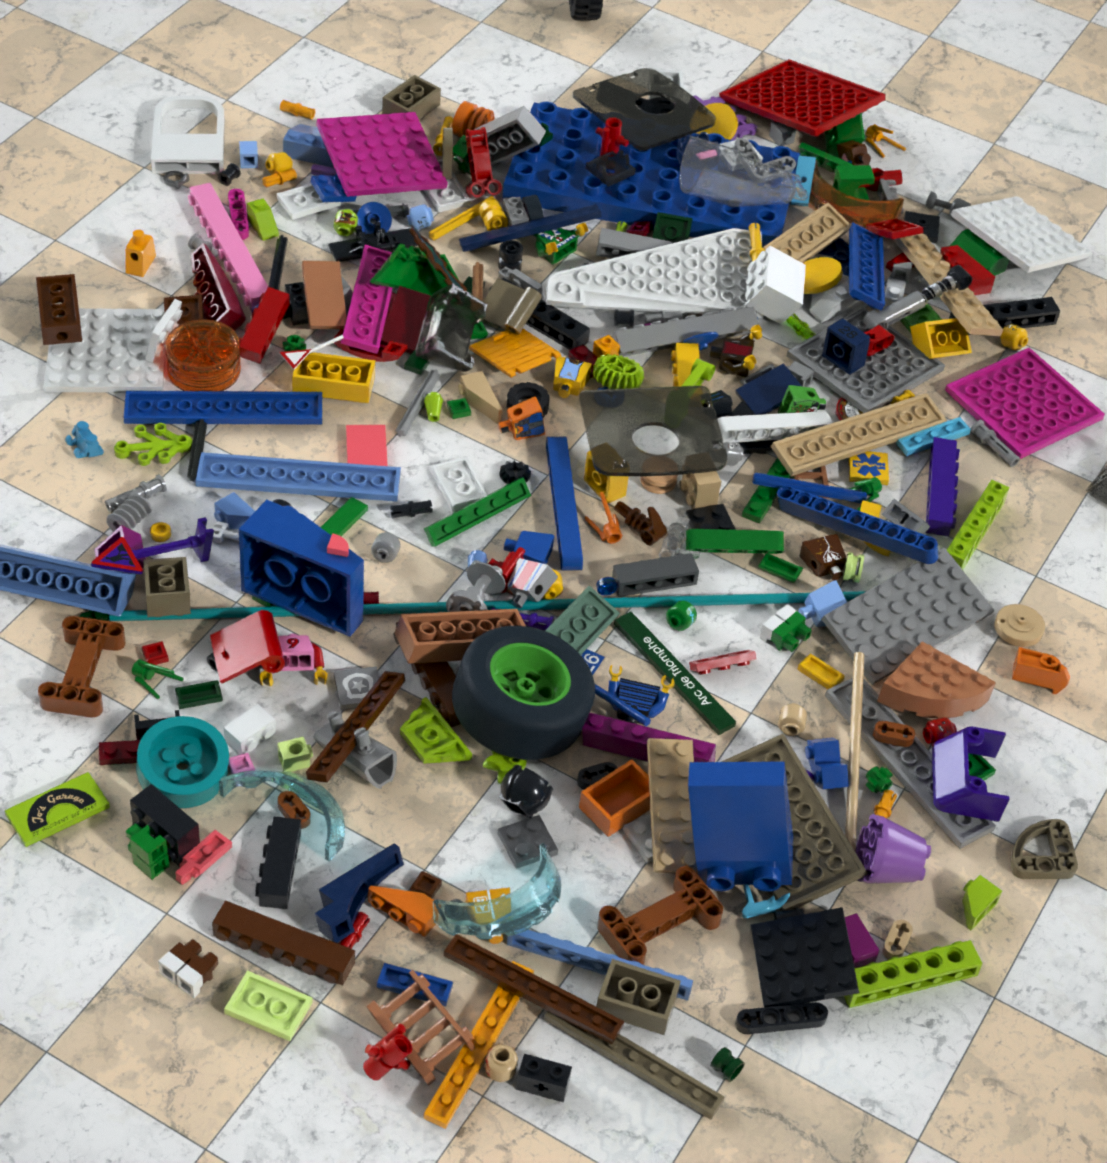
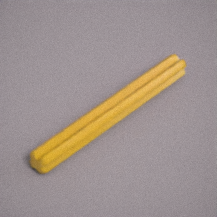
[429,196,497,241]

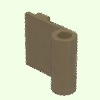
[477,278,542,335]

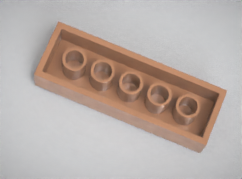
[394,609,526,664]

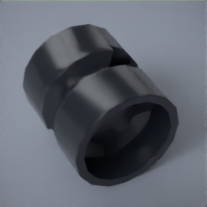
[498,240,523,271]

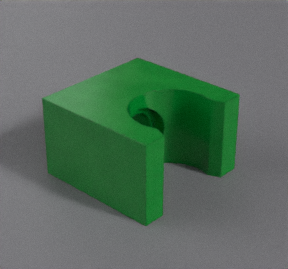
[831,165,875,207]

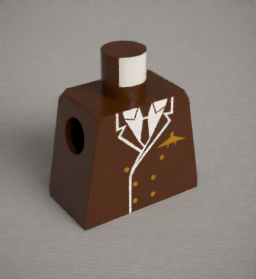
[799,534,846,580]

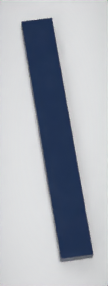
[459,204,602,252]

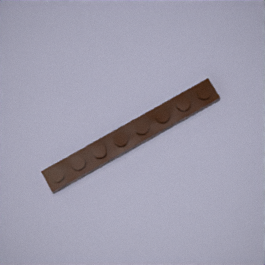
[306,671,406,783]
[444,934,625,1044]

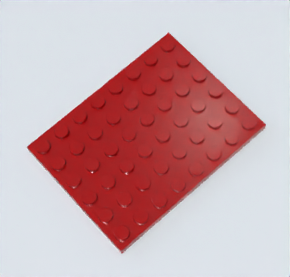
[719,59,886,136]

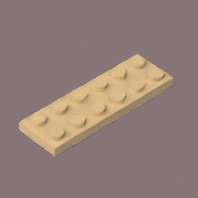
[763,202,851,263]
[647,738,698,874]

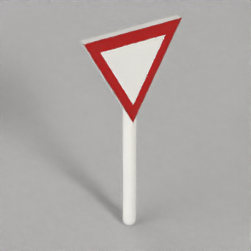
[279,335,344,370]

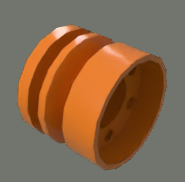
[452,101,495,138]

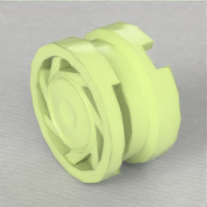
[843,552,864,583]

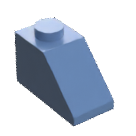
[214,492,255,529]

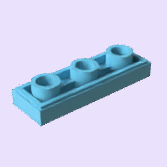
[791,156,816,206]

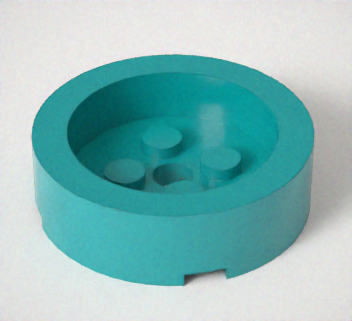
[136,716,229,808]

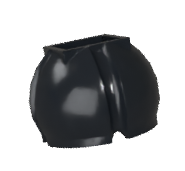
[499,765,553,818]

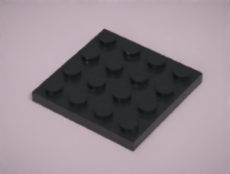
[751,907,859,1007]

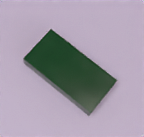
[175,680,223,709]

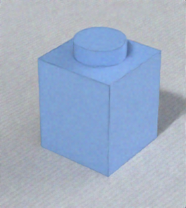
[239,141,258,168]

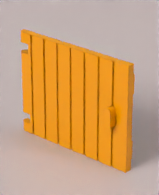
[469,329,561,378]

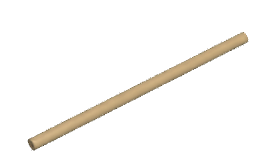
[845,652,865,853]

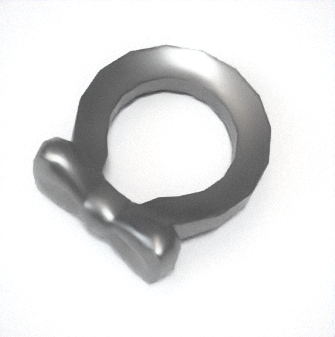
[164,171,190,189]

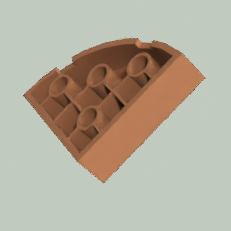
[877,641,996,718]

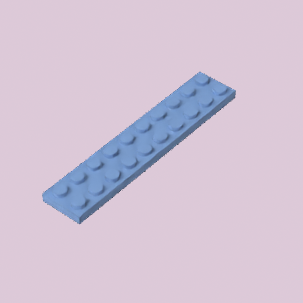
[196,452,401,502]

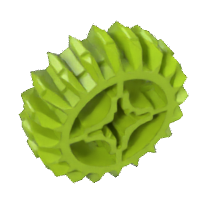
[593,354,644,392]

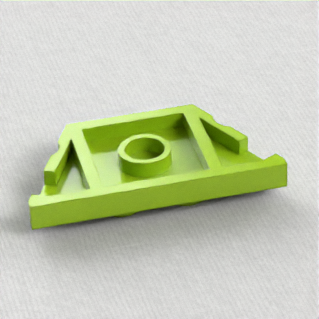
[400,697,472,764]

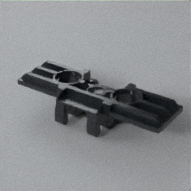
[328,222,418,262]

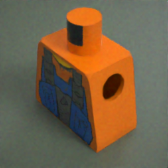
[498,396,545,440]

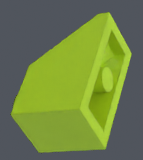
[247,198,279,241]
[962,875,1002,931]

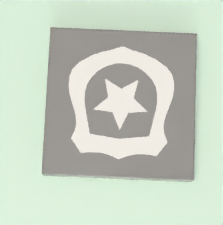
[334,666,379,710]

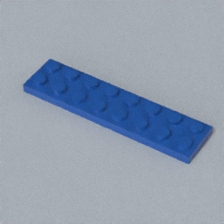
[849,222,885,311]

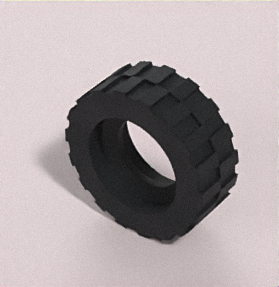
[506,382,550,418]

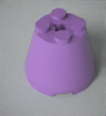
[856,814,931,884]

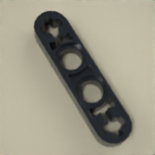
[735,1002,828,1034]

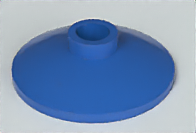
[357,202,392,234]
[682,332,719,351]

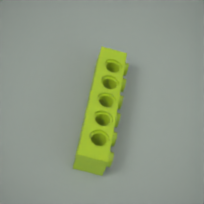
[947,479,1010,570]
[843,940,983,1008]

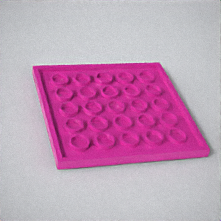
[316,112,448,197]
[945,347,1105,459]

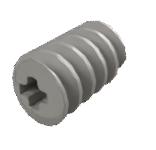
[107,494,152,532]

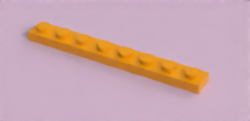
[423,961,534,1129]

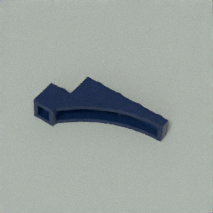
[314,843,404,943]

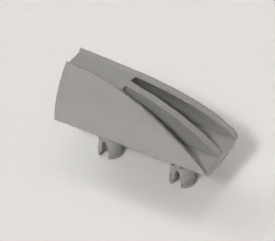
[313,711,397,789]

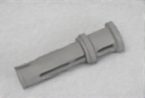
[970,420,1020,467]
[105,474,167,513]

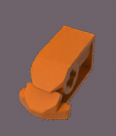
[1012,647,1070,694]

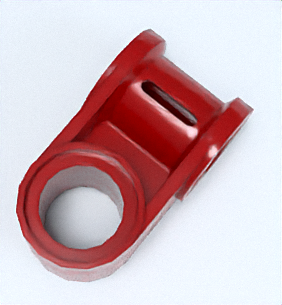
[864,325,894,356]

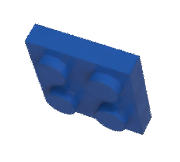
[310,175,357,202]

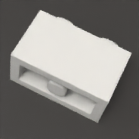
[224,704,276,755]

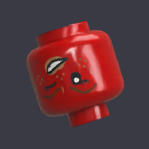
[923,717,957,747]

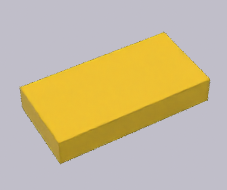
[797,653,845,689]

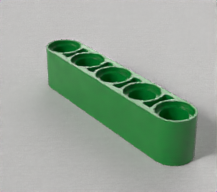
[686,529,784,554]

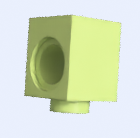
[278,736,313,774]

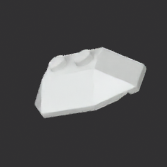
[810,275,865,324]

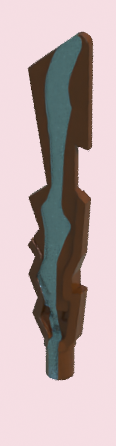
[409,227,467,302]

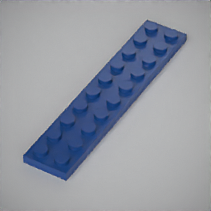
[124,391,322,425]

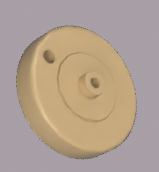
[994,604,1045,647]

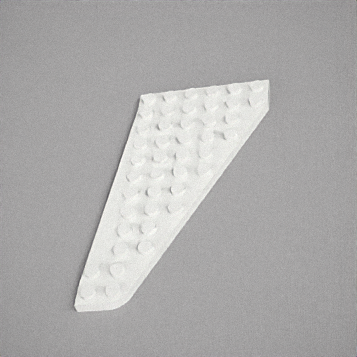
[546,228,764,319]

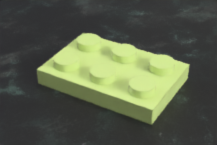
[224,971,313,1041]

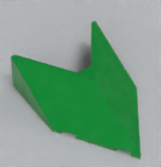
[370,244,450,332]

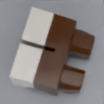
[158,939,218,998]

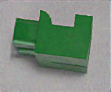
[125,823,170,880]

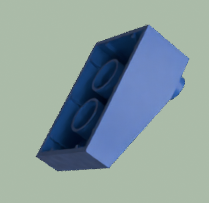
[239,499,364,637]
[688,762,793,891]

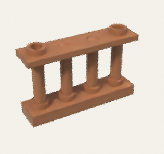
[366,970,475,1086]

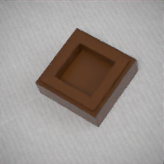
[410,871,442,899]

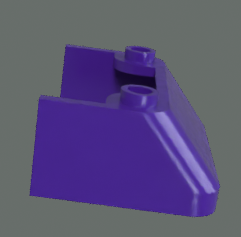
[932,726,1010,822]

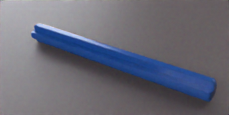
[752,473,867,503]

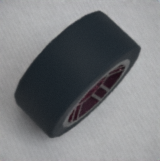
[522,195,544,221]

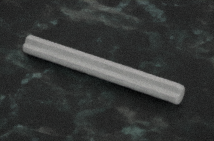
[396,369,440,436]

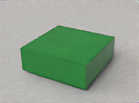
[447,398,471,419]

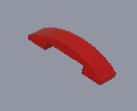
[333,329,408,362]

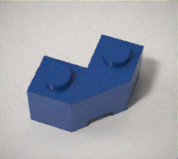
[805,737,849,789]

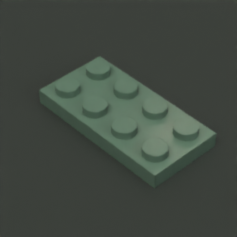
[545,586,620,655]

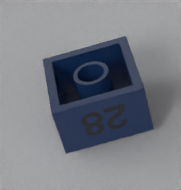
[822,318,871,375]

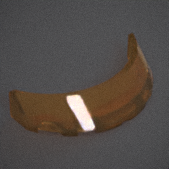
[802,160,904,228]

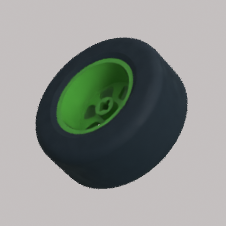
[452,626,595,760]

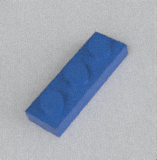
[377,963,453,1007]

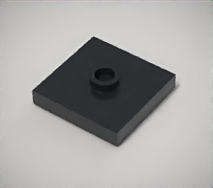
[904,211,940,243]

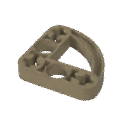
[442,128,453,180]
[1010,819,1078,879]

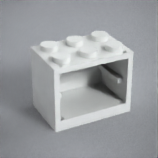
[745,246,806,324]

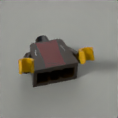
[710,324,762,377]

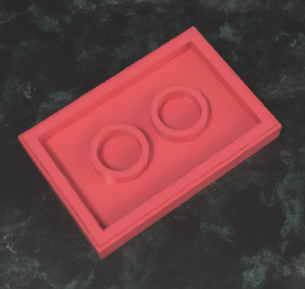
[346,425,388,466]

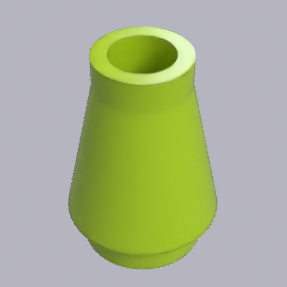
[424,392,443,422]

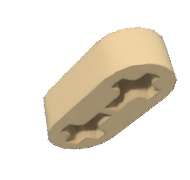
[882,920,913,959]

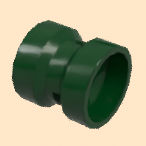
[710,1047,745,1082]

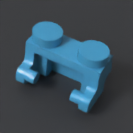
[65,421,104,458]

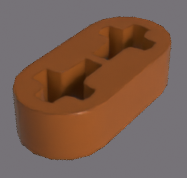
[873,721,916,747]
[278,791,311,829]

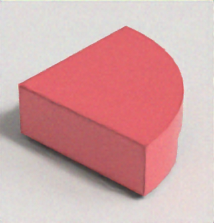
[327,534,349,557]

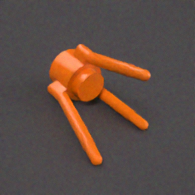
[584,492,623,544]

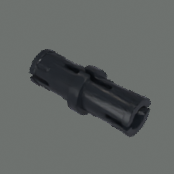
[390,500,433,519]

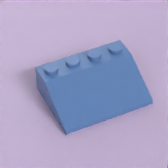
[283,124,334,168]

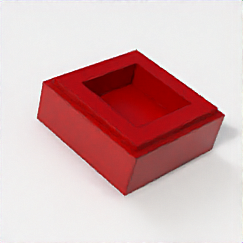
[142,641,169,665]

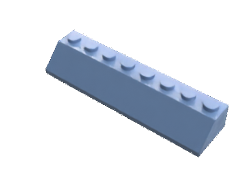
[0,544,136,616]

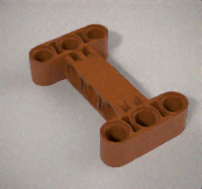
[38,616,126,717]
[597,866,723,965]

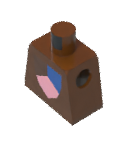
[837,140,871,165]

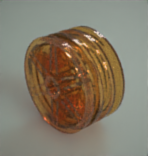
[165,319,241,391]

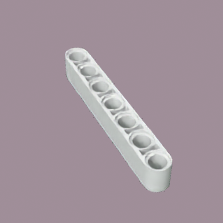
[713,411,834,443]

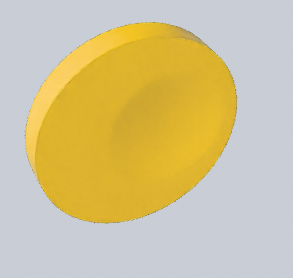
[689,103,738,140]
[803,257,843,294]

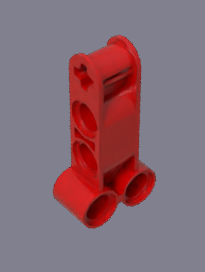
[465,127,502,199]

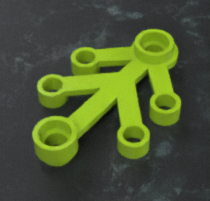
[114,423,193,466]

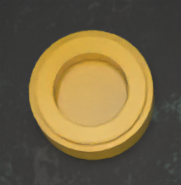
[150,522,171,542]

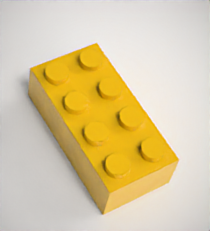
[292,352,376,403]

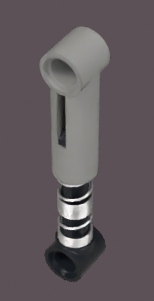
[863,265,973,330]

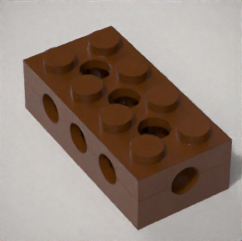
[36,274,83,345]

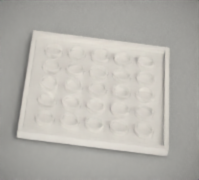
[951,196,1092,273]
[44,308,166,392]

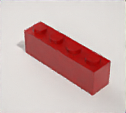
[237,287,290,364]

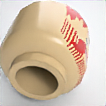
[485,1044,518,1082]

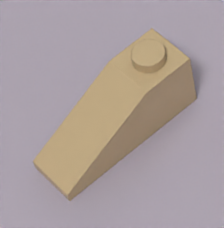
[458,371,502,424]

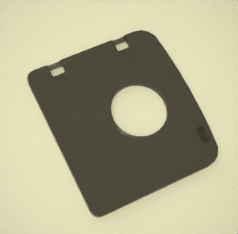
[573,68,716,151]
[579,386,727,476]

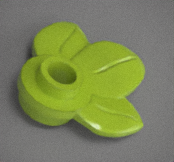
[483,750,527,784]

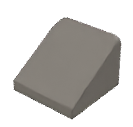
[891,262,913,283]

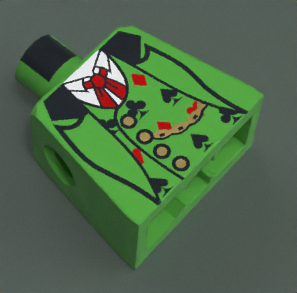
[778,385,826,414]

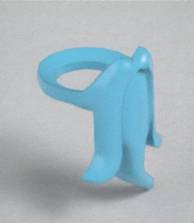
[742,884,790,918]

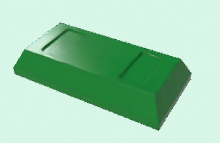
[758,553,803,583]

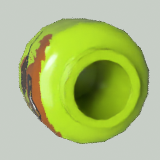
[333,209,358,237]

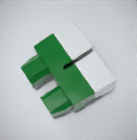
[760,604,812,652]

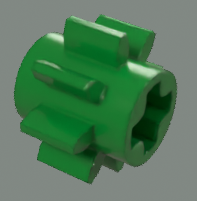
[283,335,306,351]
[865,766,893,794]

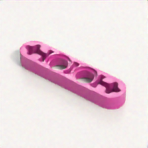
[228,189,249,240]

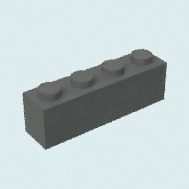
[612,553,699,597]

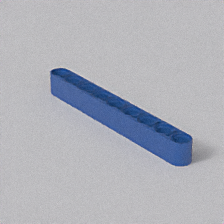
[546,436,583,571]
[777,486,939,564]

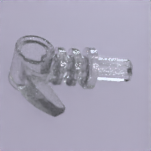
[659,514,700,560]

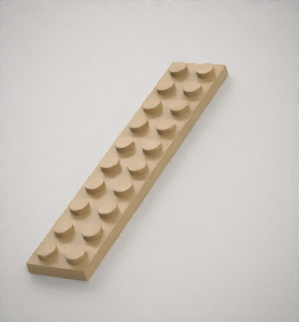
[893,234,1003,336]
[771,393,947,476]

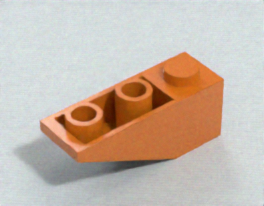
[368,886,442,937]

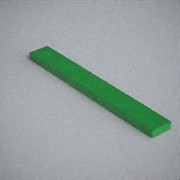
[252,497,368,607]

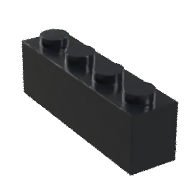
[255,816,301,909]

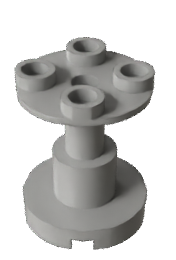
[446,560,505,612]

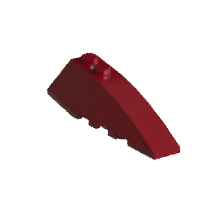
[191,243,246,336]

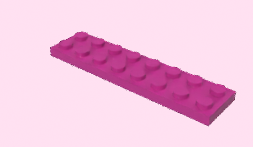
[341,245,393,354]

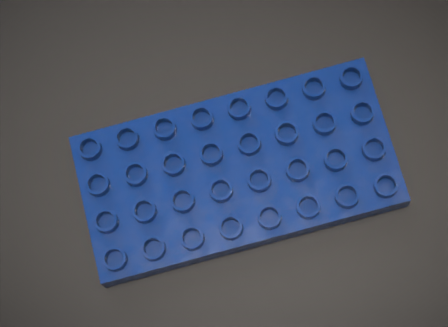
[502,101,800,248]

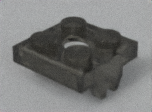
[586,150,636,187]

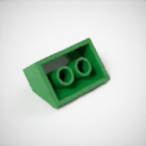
[825,113,865,158]
[950,229,1009,276]

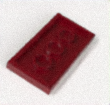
[380,286,435,354]

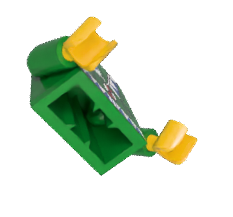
[534,223,589,265]

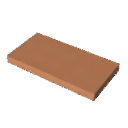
[302,260,347,329]

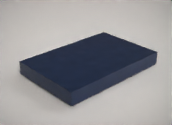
[736,363,802,415]

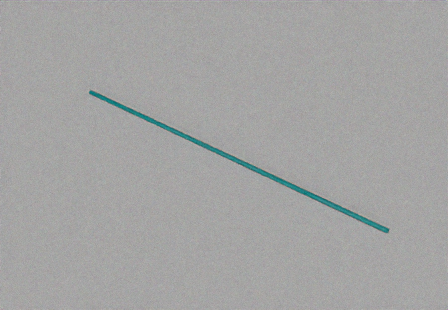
[109,591,866,621]

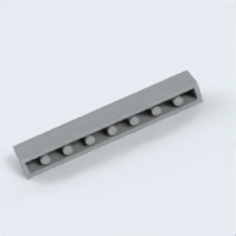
[611,306,759,357]

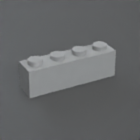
[596,228,672,258]

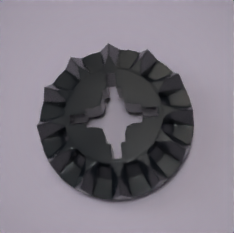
[499,460,531,484]

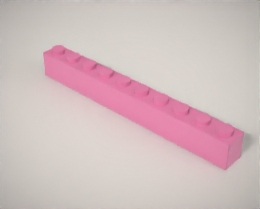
[188,183,268,313]

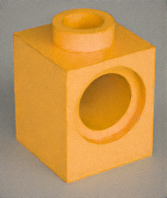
[593,335,620,357]

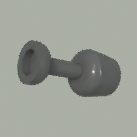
[926,191,971,219]

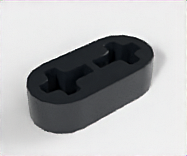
[577,762,618,790]

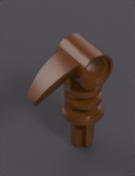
[614,501,667,546]

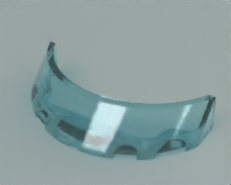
[219,770,345,862]
[432,843,562,939]

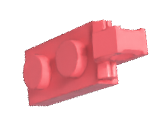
[175,830,232,885]

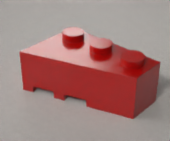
[940,245,995,295]

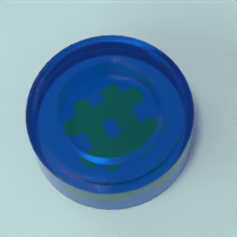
[596,577,618,596]

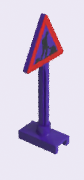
[91,517,214,575]

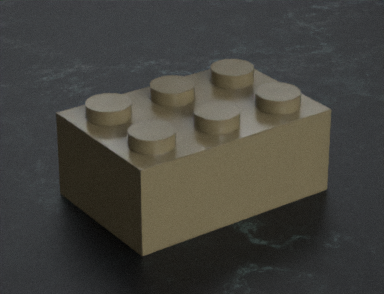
[382,75,441,120]
[144,557,191,617]
[596,959,681,1035]

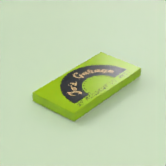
[5,772,110,847]

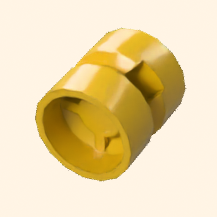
[479,199,508,231]

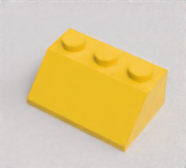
[910,318,972,359]

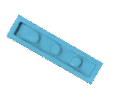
[896,417,971,456]

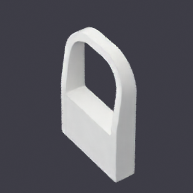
[151,96,225,174]

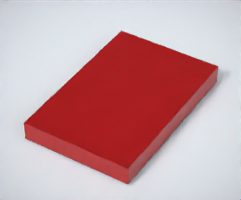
[866,218,923,239]

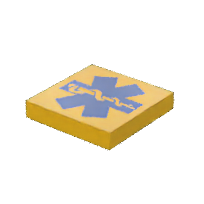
[848,451,889,485]

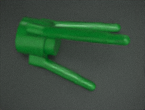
[849,477,882,511]
[132,659,184,699]

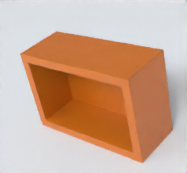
[579,759,650,837]

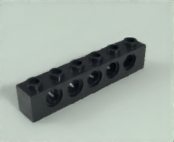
[489,277,590,350]
[949,297,1060,335]

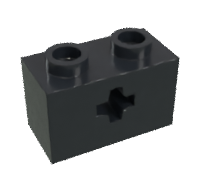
[285,282,309,326]
[516,1054,572,1103]

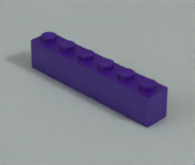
[925,437,960,537]

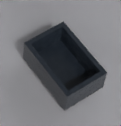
[130,784,200,867]

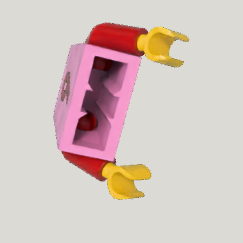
[259,633,328,686]

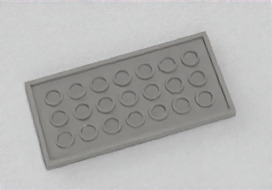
[821,547,995,685]

